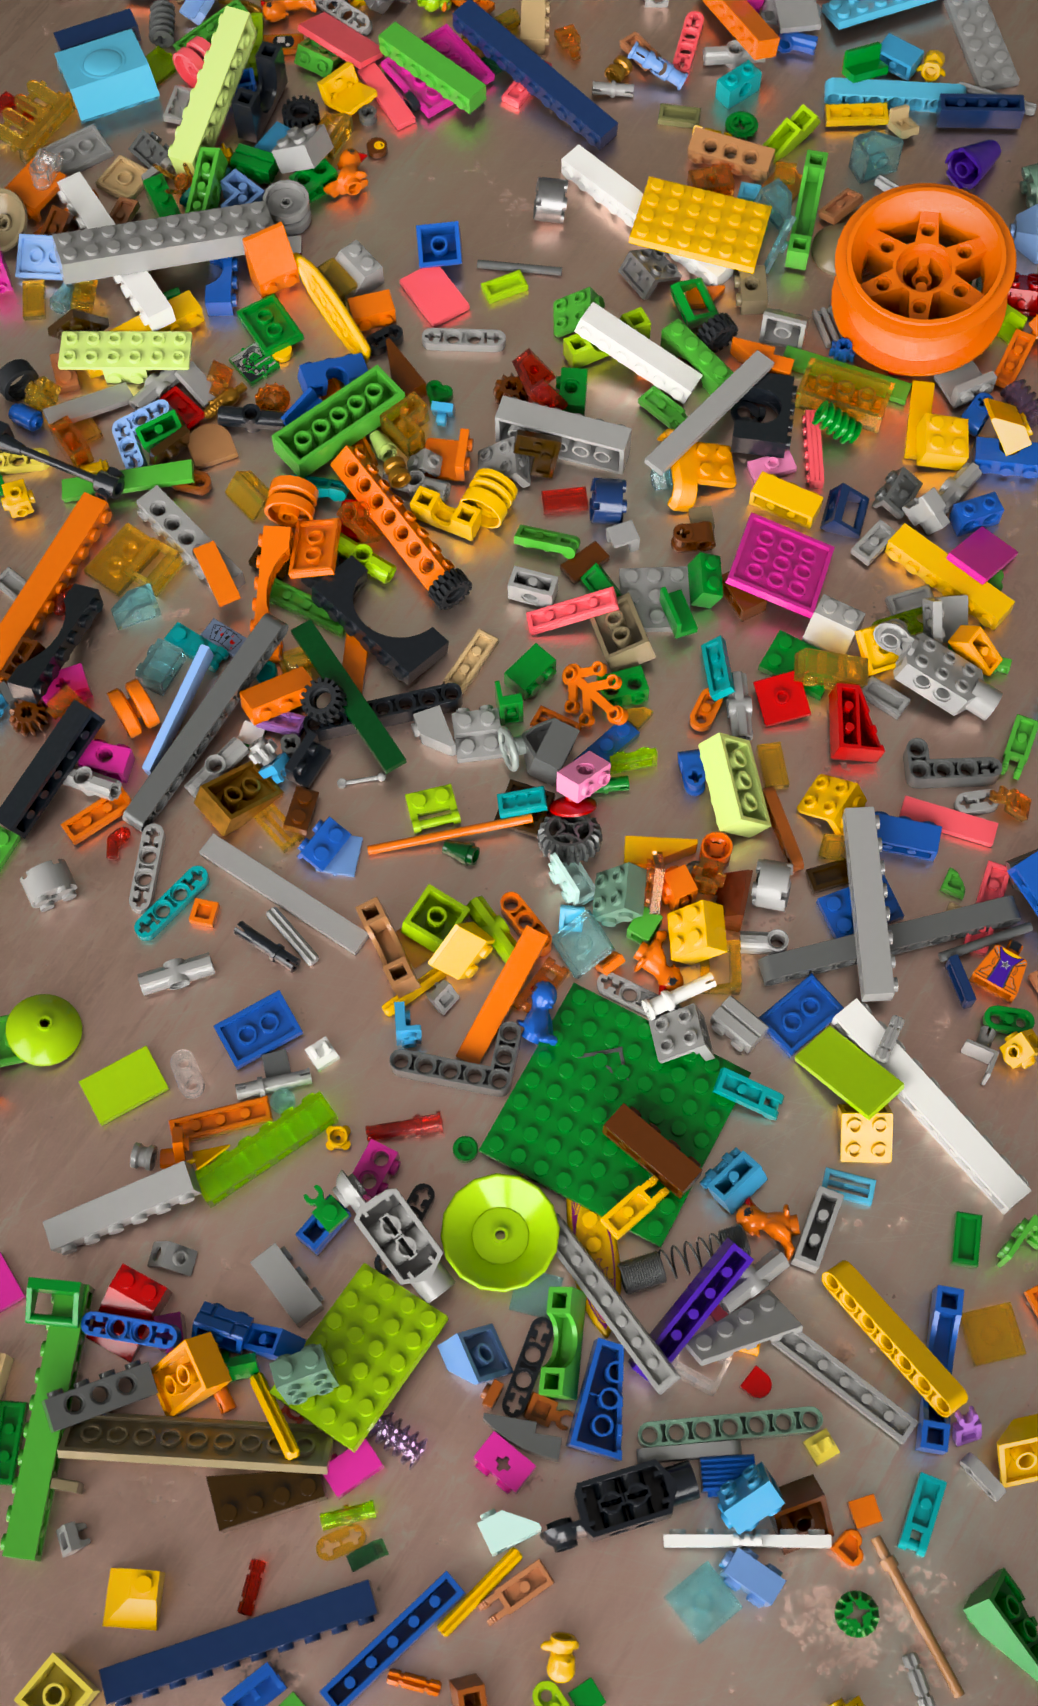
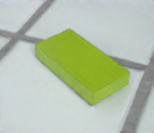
[481,269,528,304]

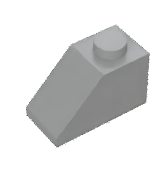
[411,705,456,756]

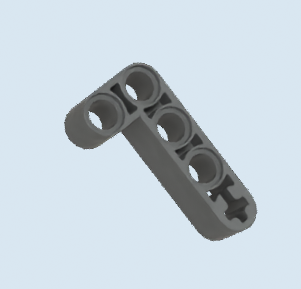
[903,738,1002,789]

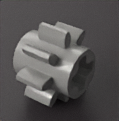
[248,737,278,766]

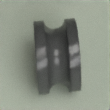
[358,104,377,126]

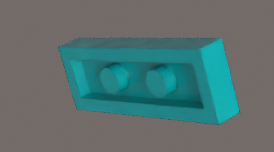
[701,635,735,702]

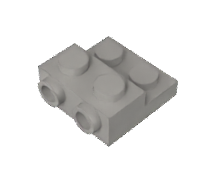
[451,705,503,763]

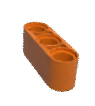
[500,892,552,957]

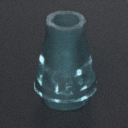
[49,282,74,314]

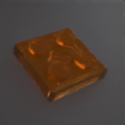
[644,851,665,915]

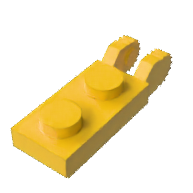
[600,1175,670,1241]

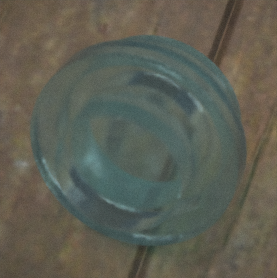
[270,1089,296,1114]

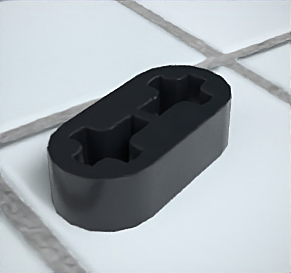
[366,324,404,356]

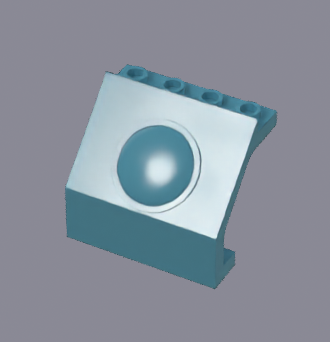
[54,28,160,124]

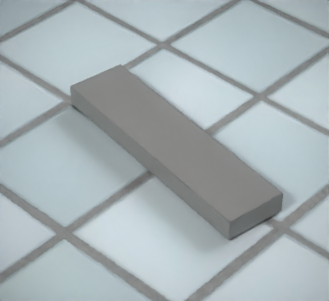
[43,382,133,430]

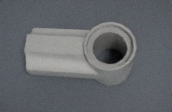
[740,929,789,955]

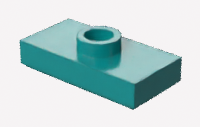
[497,786,548,819]

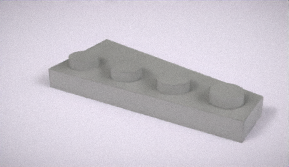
[685,1289,803,1366]

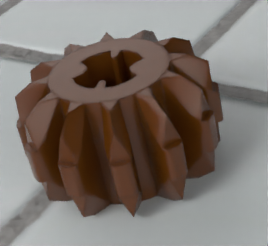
[493,372,531,404]
[9,700,50,737]

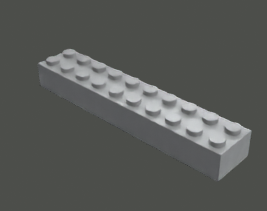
[52,201,274,285]

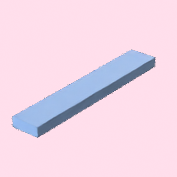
[142,644,214,776]

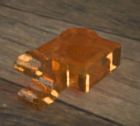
[554,24,581,61]
[206,360,234,397]
[989,786,1032,822]

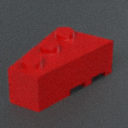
[829,683,885,763]

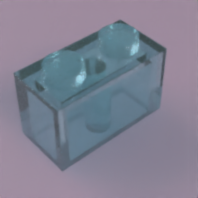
[135,638,186,696]

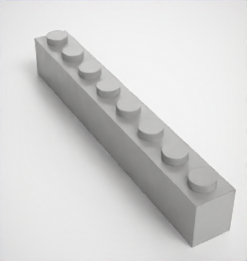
[842,807,898,1002]

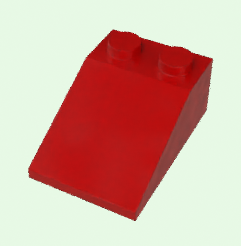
[86,1263,173,1363]

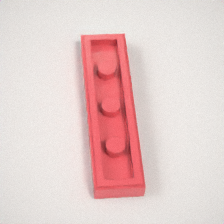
[357,62,416,130]
[526,586,619,636]
[899,795,999,847]
[963,860,1009,956]

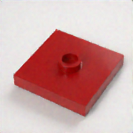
[753,669,811,727]

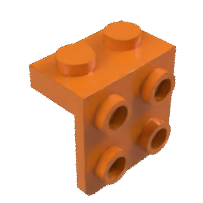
[424,428,474,482]

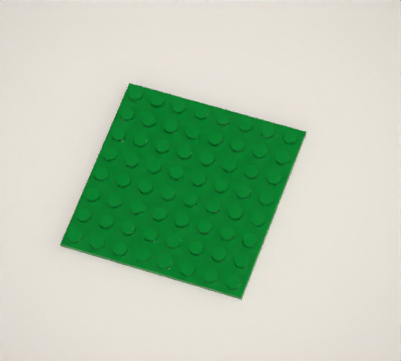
[479,983,751,1248]

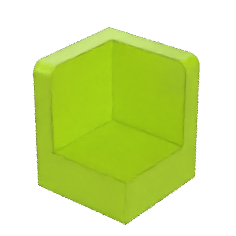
[997,304,1027,344]

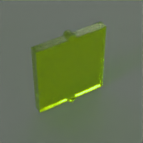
[145,46,177,86]

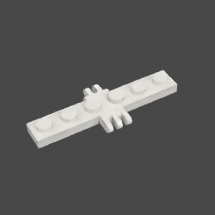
[663,1529,832,1549]

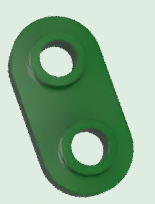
[983,1005,1035,1034]

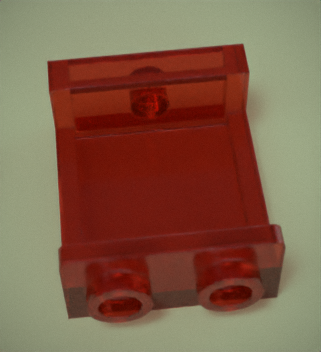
[512,348,568,410]

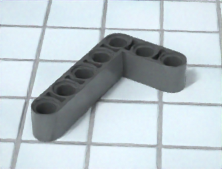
[390,1021,521,1097]

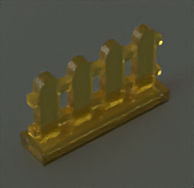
[0,80,76,164]

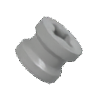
[130,1142,158,1171]

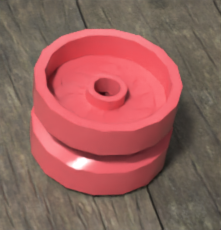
[173,36,211,88]

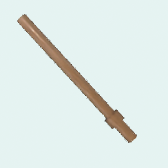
[871,1535,965,1699]

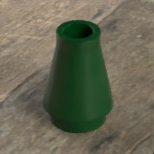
[442,840,480,866]

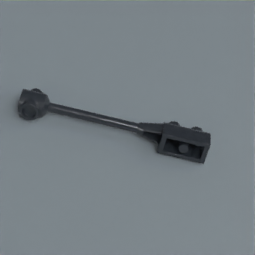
[0,421,125,501]

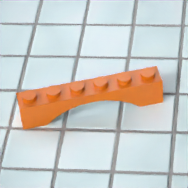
[250,525,294,664]

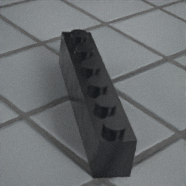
[0,699,106,839]

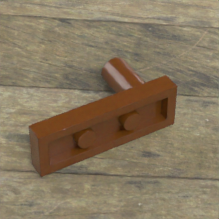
[40,204,78,235]

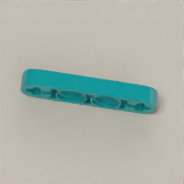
[134,866,210,941]

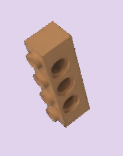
[687,127,775,181]

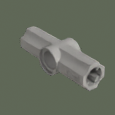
[703,40,766,69]
[129,370,180,411]
[939,462,982,514]
[383,470,451,502]
[726,671,753,741]
[184,737,250,798]
[63,766,122,801]
[137,952,215,996]
[719,1248,790,1314]

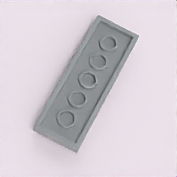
[943,0,1020,91]

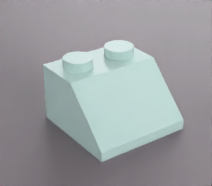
[477,1508,542,1557]

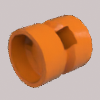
[699,832,733,873]

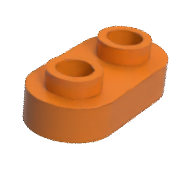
[689,688,723,732]

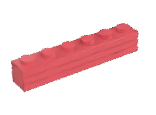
[802,410,824,488]

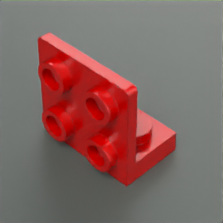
[1007,271,1038,317]

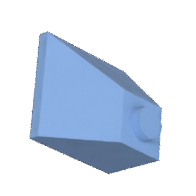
[1009,204,1038,264]

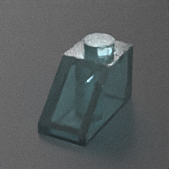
[754,178,792,233]
[111,583,162,630]

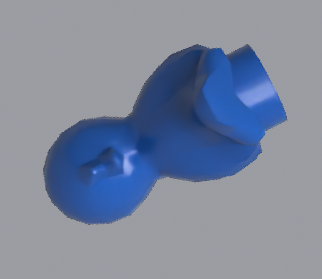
[516,981,558,1046]

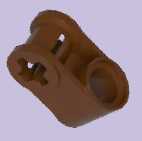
[671,521,716,553]

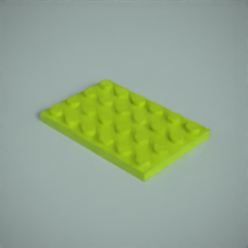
[269,1263,449,1453]

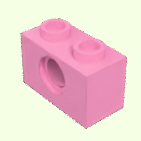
[556,751,611,803]

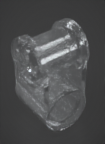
[29,148,63,190]

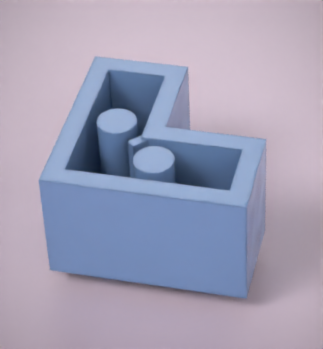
[220,169,265,208]

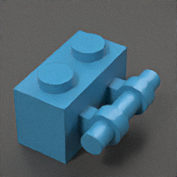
[699,1147,768,1215]

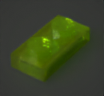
[609,747,658,774]

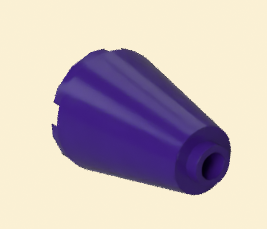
[945,139,1001,190]

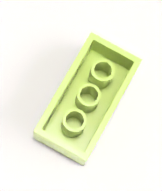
[698,732,772,838]

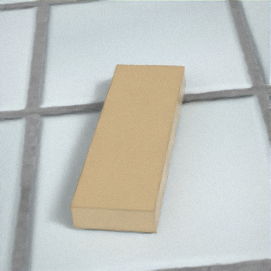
[443,629,499,696]

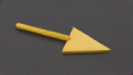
[186,1144,231,1170]

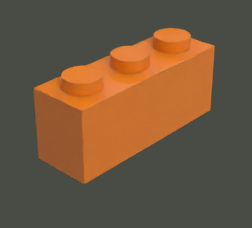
[239,666,313,726]

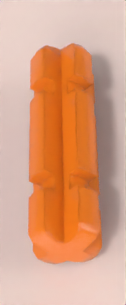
[387,1668,442,1697]

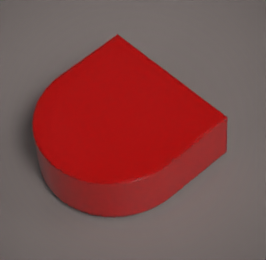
[739,1365,772,1399]

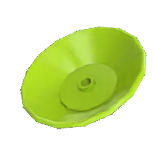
[440,1173,560,1292]

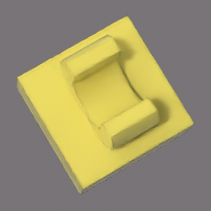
[802,1428,840,1467]

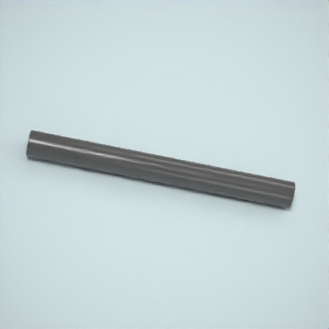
[477,260,562,276]
[938,922,1033,962]

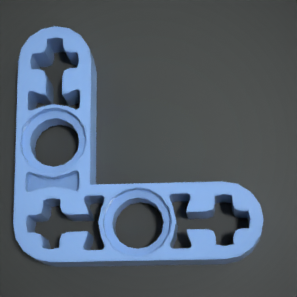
[111,399,173,469]

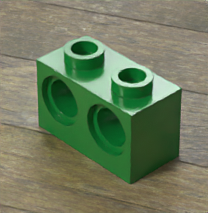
[289,158,338,203]
[596,665,649,707]

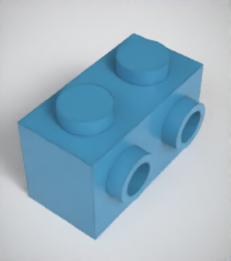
[880,33,924,81]

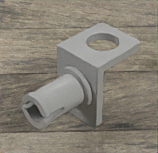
[961,1026,999,1086]

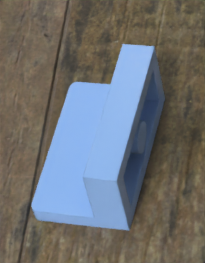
[179,0,215,26]

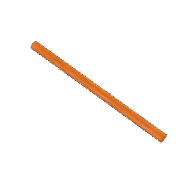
[367,813,533,855]

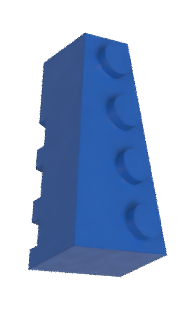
[566,1338,624,1462]

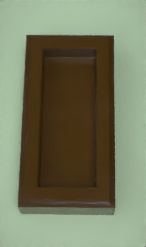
[805,858,849,894]

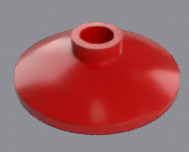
[549,796,597,817]

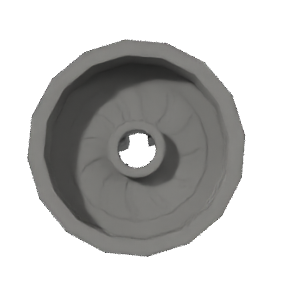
[263,180,312,236]

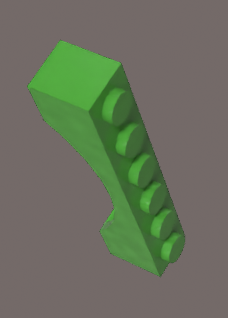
[785,150,828,270]

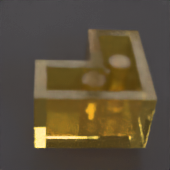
[379,391,429,459]

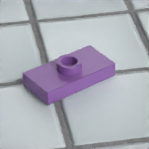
[256,712,306,738]

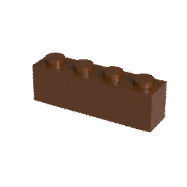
[602,1103,702,1199]

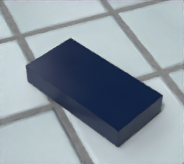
[945,954,976,1009]

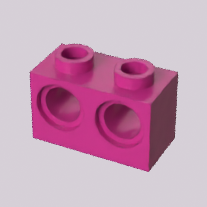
[353,1139,401,1200]

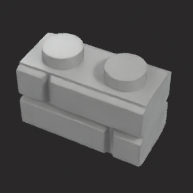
[710,995,769,1054]

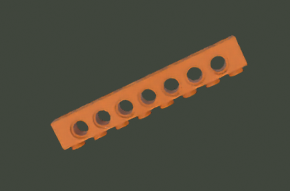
[330,445,455,590]

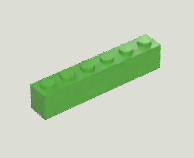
[378,22,486,114]

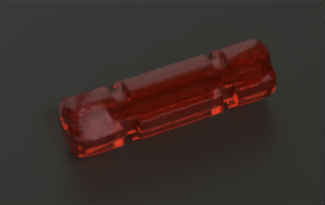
[237,1559,266,1616]

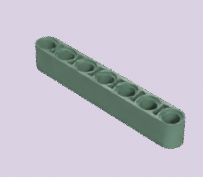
[637,1406,823,1448]

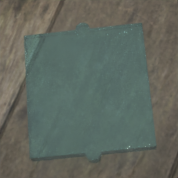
[509,1273,564,1320]

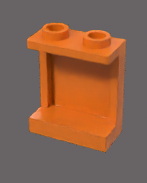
[5,157,67,222]

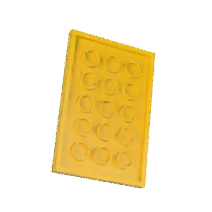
[629,176,772,274]

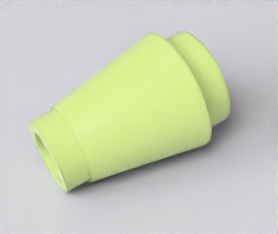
[369,430,397,462]

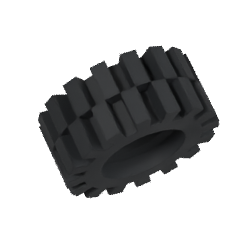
[282,95,320,128]
[696,312,738,353]
[428,568,472,610]
[300,677,347,724]

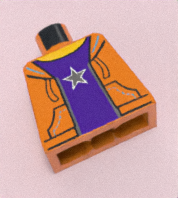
[969,940,1027,1004]

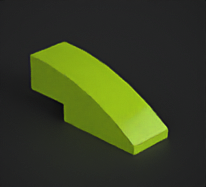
[763,104,821,163]

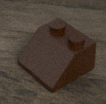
[769,1474,835,1555]

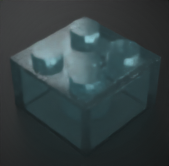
[663,1561,743,1644]

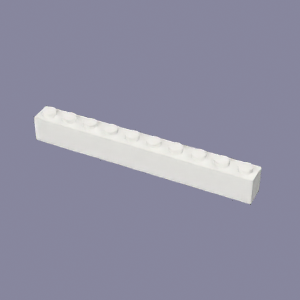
[561,144,734,286]
[57,171,176,331]
[831,998,1032,1215]

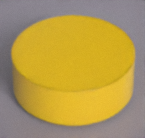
[271,345,293,363]

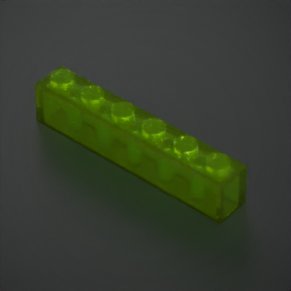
[195,1091,339,1208]

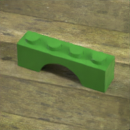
[660,318,734,395]
[539,1287,586,1400]

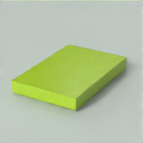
[79,1046,170,1126]

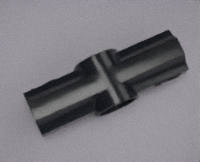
[218,404,286,433]

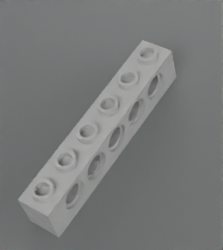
[136,485,246,589]

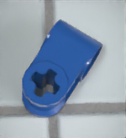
[960,393,994,437]
[677,749,706,796]

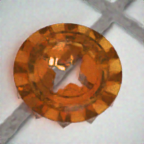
[255,382,290,411]

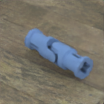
[627,41,689,91]

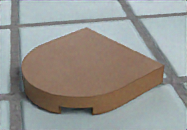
[188,423,238,470]

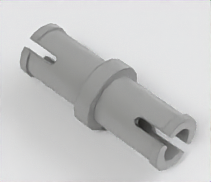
[592,80,634,98]

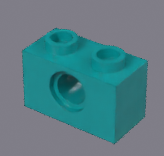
[715,60,762,110]

